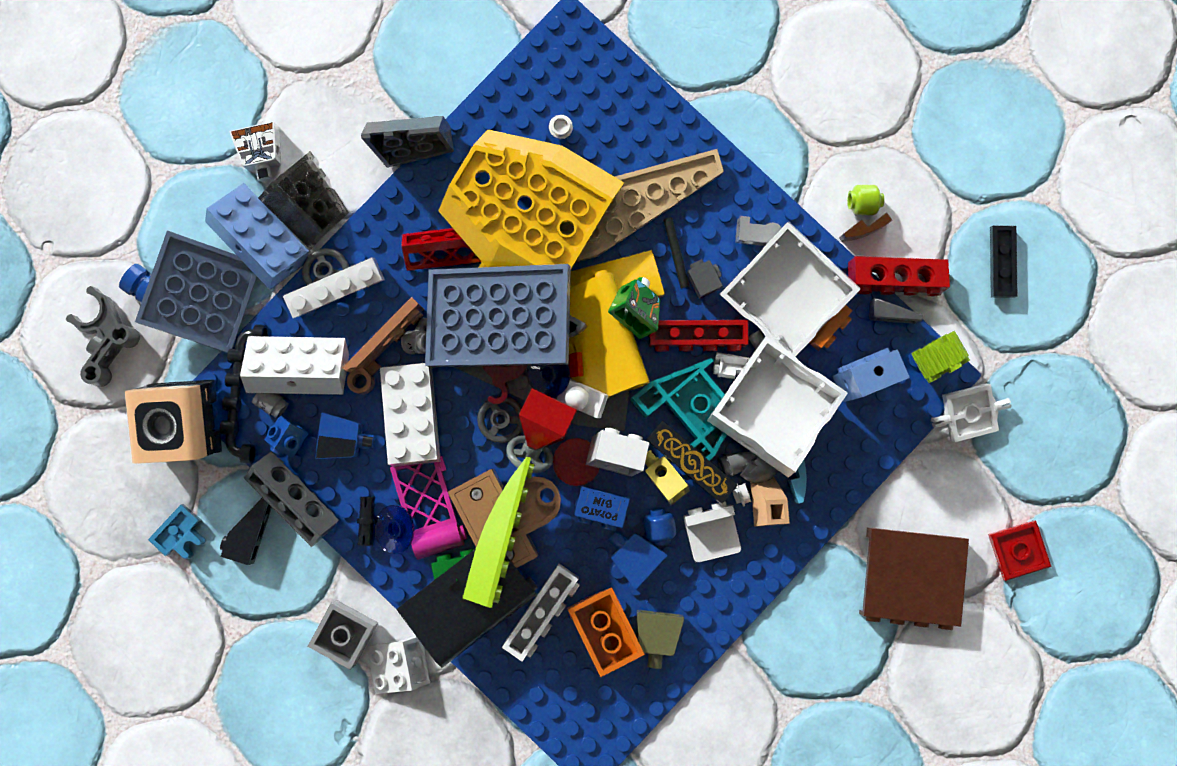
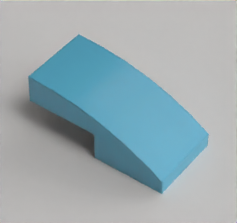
[788,460,807,504]

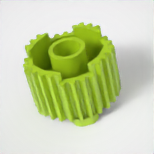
[911,330,970,383]

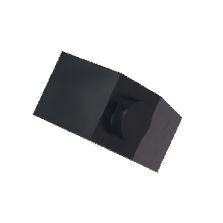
[220,497,272,565]

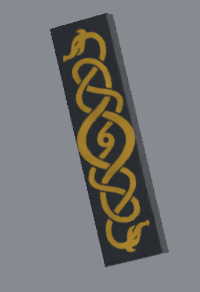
[646,421,738,504]

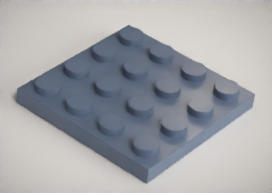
[135,230,257,353]

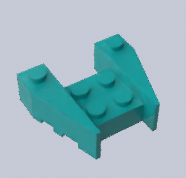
[630,358,727,461]

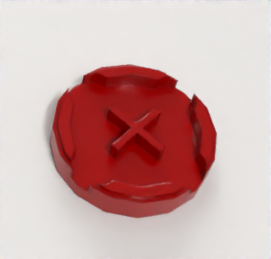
[553,438,599,486]

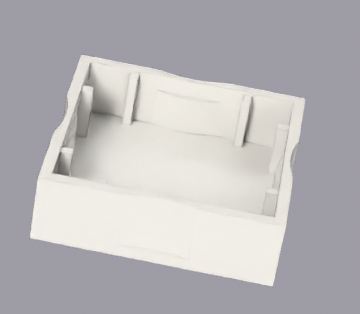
[720,222,860,356]
[707,337,848,477]

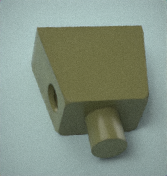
[637,610,684,669]

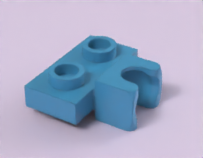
[148,504,206,559]

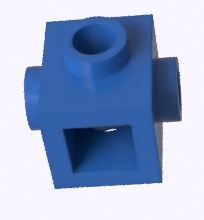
[264,415,308,458]

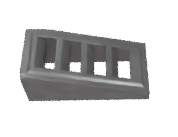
[869,298,923,324]

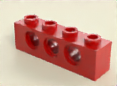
[848,256,950,297]

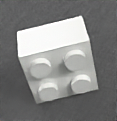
[586,428,649,476]

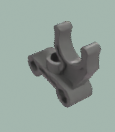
[66,286,140,387]

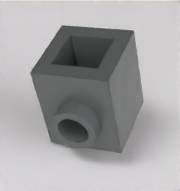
[687,259,723,299]

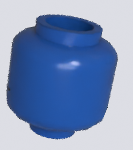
[643,508,677,545]

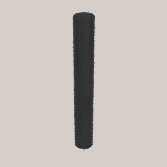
[663,217,690,289]

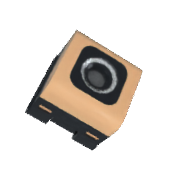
[125,380,222,464]

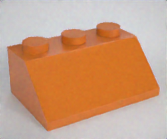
[567,587,645,677]

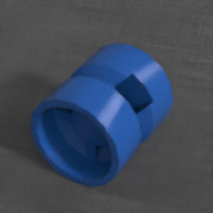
[119,264,151,303]

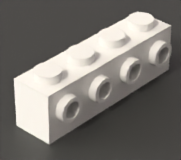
[502,564,580,661]

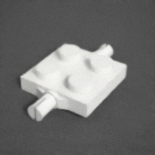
[931,383,1011,442]

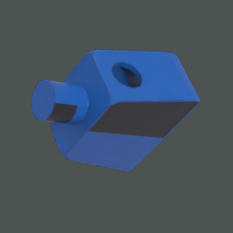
[315,413,375,459]

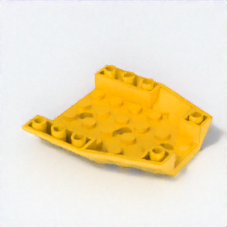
[438,130,624,269]

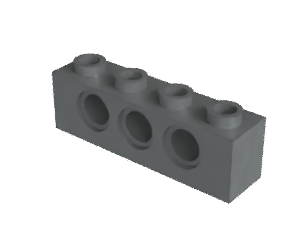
[244,451,339,547]

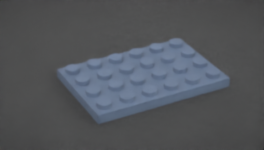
[425,264,571,367]

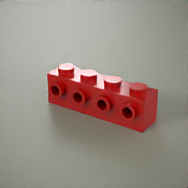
[649,320,748,352]

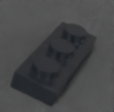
[990,225,1017,298]

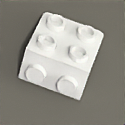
[683,501,741,562]

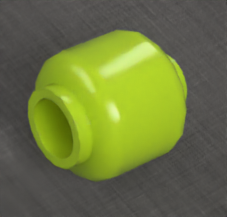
[847,185,885,215]

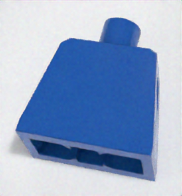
[608,530,668,590]

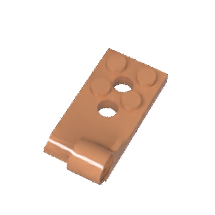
[342,297,425,395]

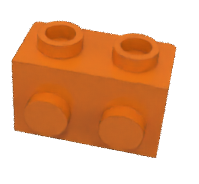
[809,305,853,351]

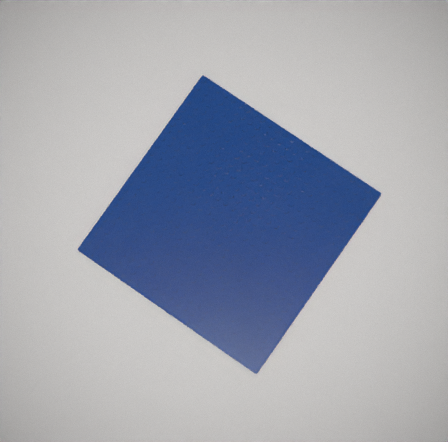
[193,0,981,766]

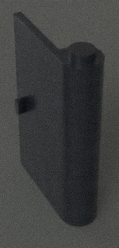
[396,548,538,668]

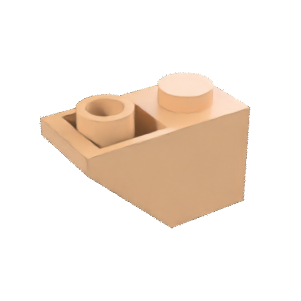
[750,477,790,526]

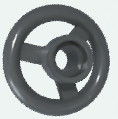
[302,248,349,286]
[477,396,523,443]

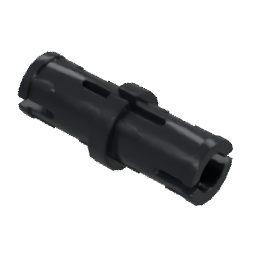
[357,497,376,546]

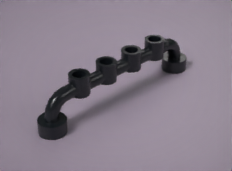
[220,324,268,464]

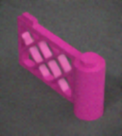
[390,456,467,560]

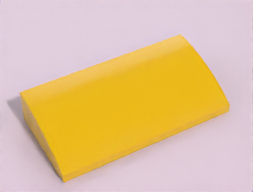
[570,250,665,298]

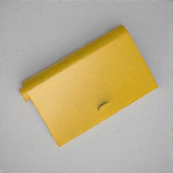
[569,270,650,397]

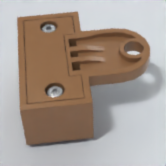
[448,469,561,568]

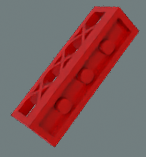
[402,228,482,271]

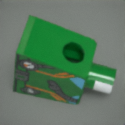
[608,277,660,339]

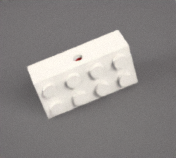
[240,336,349,395]
[380,363,441,467]

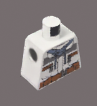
[229,121,281,181]

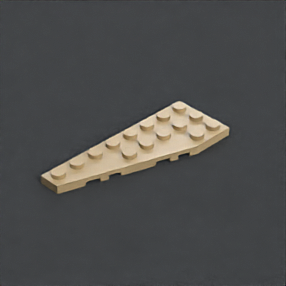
[560,149,724,262]

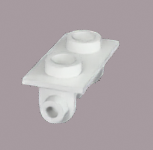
[712,352,750,379]

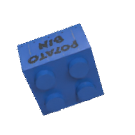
[574,486,630,531]

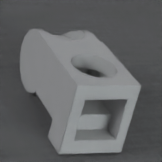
[735,216,781,246]

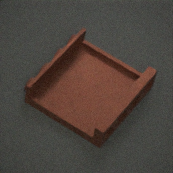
[859,527,969,630]

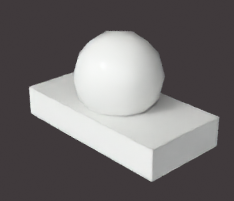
[557,378,608,418]

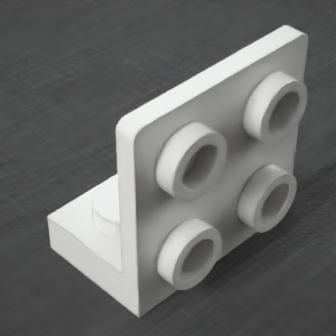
[367,636,430,694]

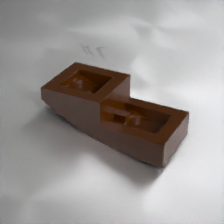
[839,213,892,242]

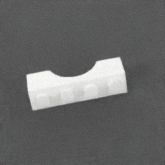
[283,257,385,318]

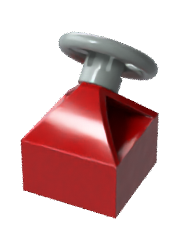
[506,388,577,473]

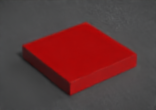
[988,520,1051,581]

